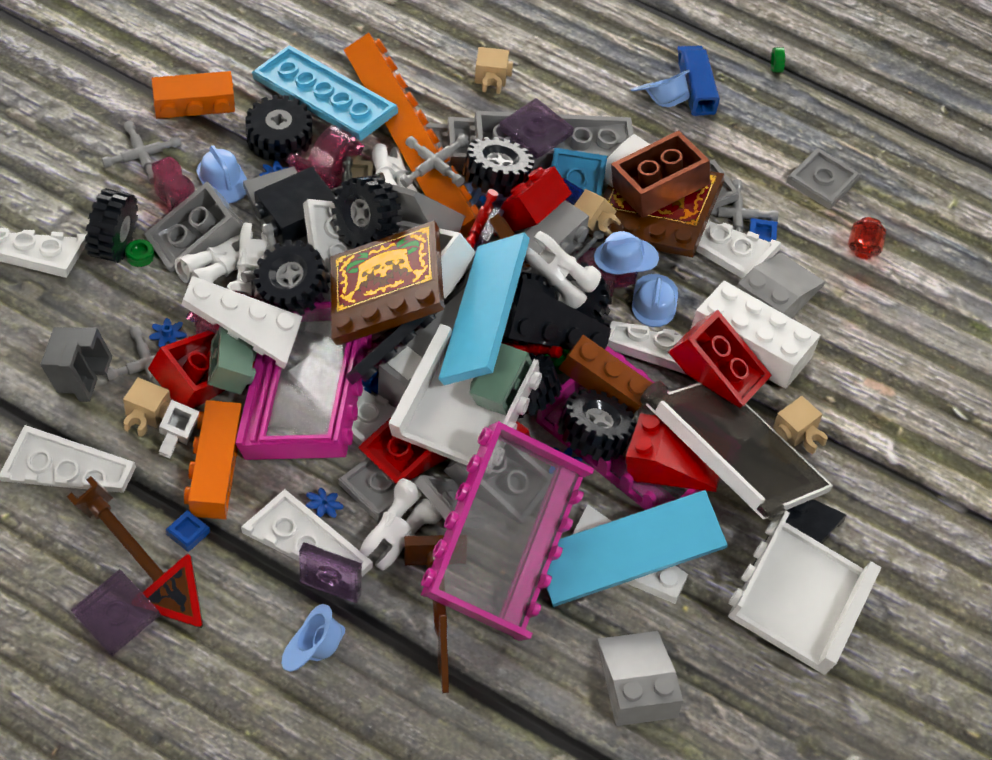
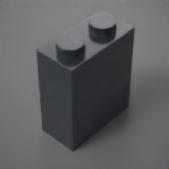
[253,167,336,246]

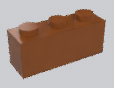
[558,335,655,414]

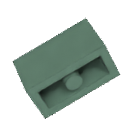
[207,326,257,395]
[469,343,532,416]

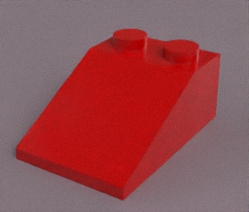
[489,166,572,237]
[668,309,772,408]
[148,326,255,408]
[626,413,729,492]
[358,416,447,484]

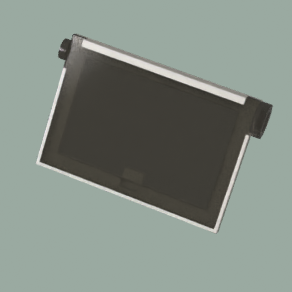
[640,381,833,523]

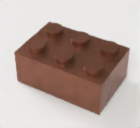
[611,130,710,218]

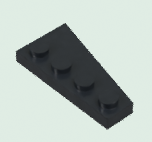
[503,280,611,350]
[345,314,436,385]
[744,490,847,583]

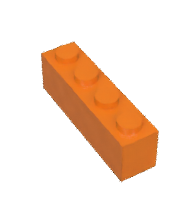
[184,400,242,520]

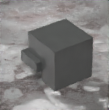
[40,327,113,402]

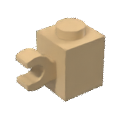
[475,47,513,94]
[574,189,621,237]
[123,377,171,437]
[773,396,828,454]

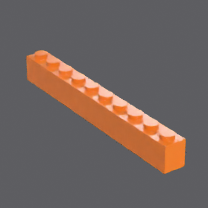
[343,32,486,238]

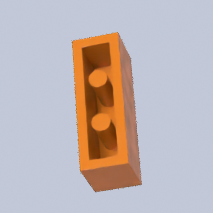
[151,71,235,119]

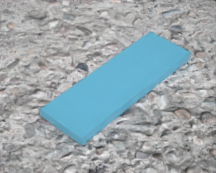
[252,45,398,141]
[438,232,530,385]
[546,490,727,607]

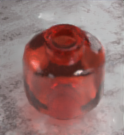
[848,217,886,260]

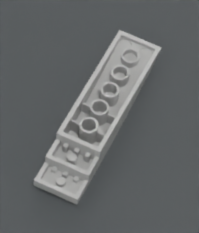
[426,111,633,171]

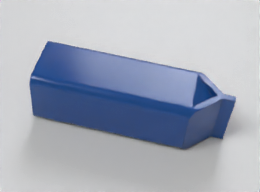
[677,46,720,116]

